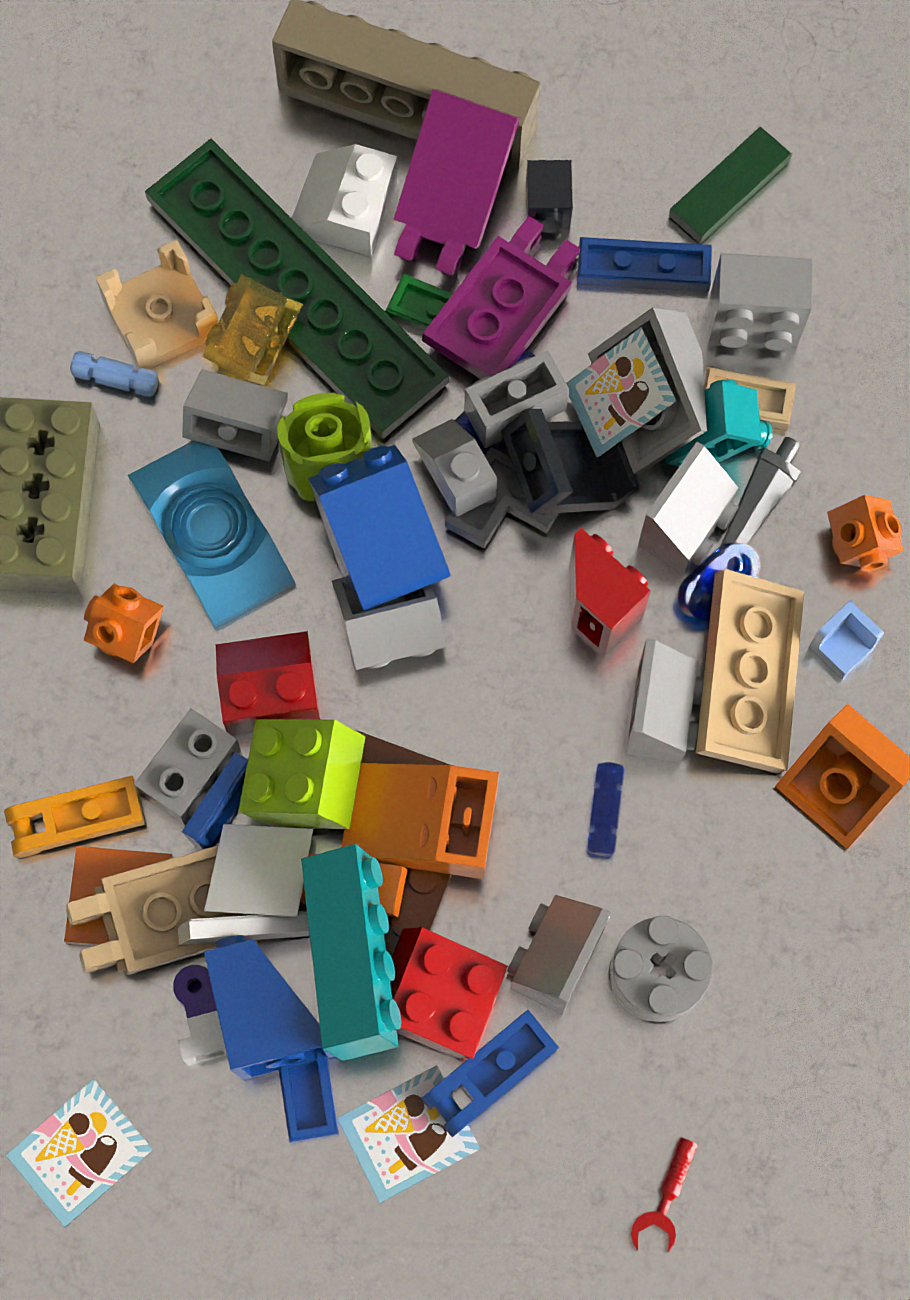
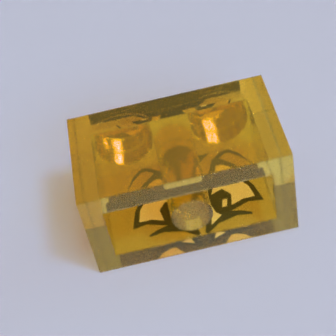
[202,274,303,385]

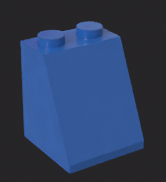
[308,445,451,611]
[204,935,335,1081]

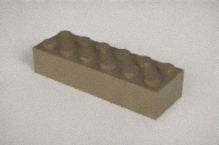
[272,0,541,170]

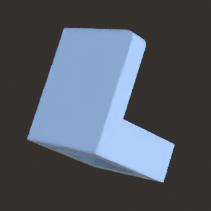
[809,600,884,679]

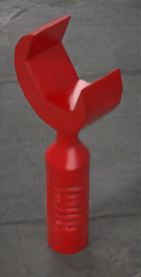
[629,1137,698,1253]

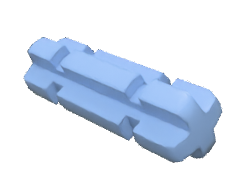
[70,351,159,397]

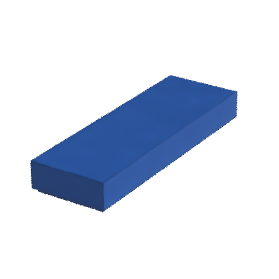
[577,237,712,292]

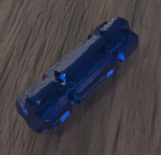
[587,762,625,856]

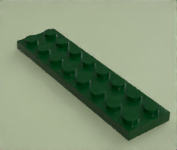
[145,138,449,439]

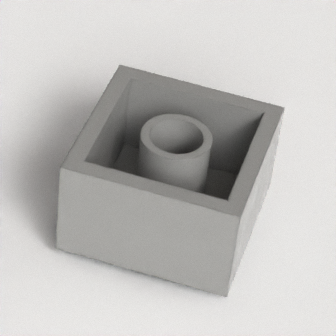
[709,253,813,350]

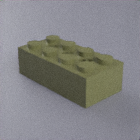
[0,397,100,594]

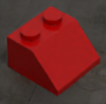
[215,631,320,735]

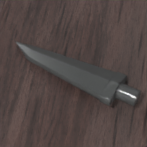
[720,437,801,570]

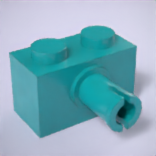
[666,379,772,466]

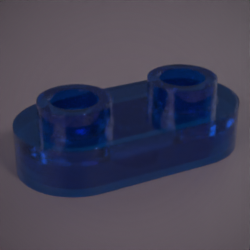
[677,542,760,620]

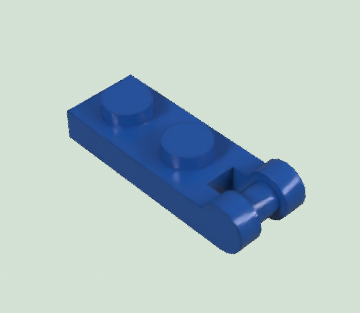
[421,1009,559,1137]

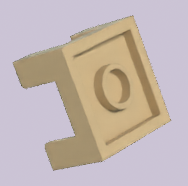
[95,239,221,369]

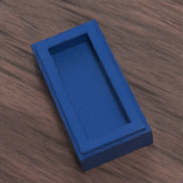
[182,752,248,850]
[278,1048,339,1143]

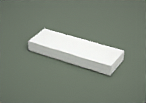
[178,912,310,945]

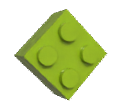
[238,719,366,829]

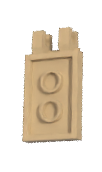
[65,845,258,975]

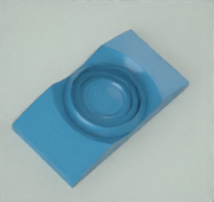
[128,441,296,629]

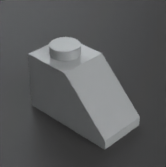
[412,419,497,518]

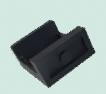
[501,409,639,514]

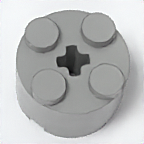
[610,915,713,1022]

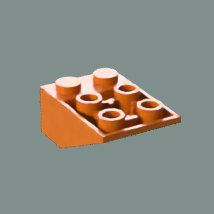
[341,763,499,879]

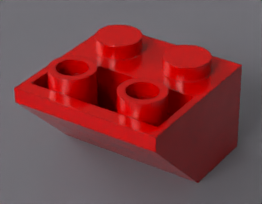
[569,528,651,657]

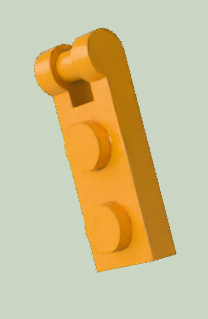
[4,775,145,858]

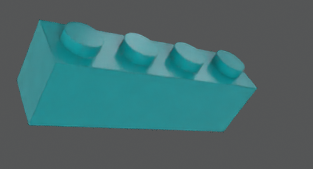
[301,844,401,1061]

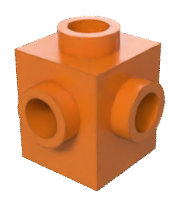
[827,495,904,571]
[84,583,164,663]

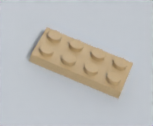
[696,569,804,773]

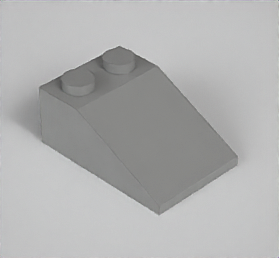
[588,307,707,474]

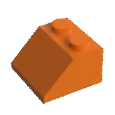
[775,704,910,849]

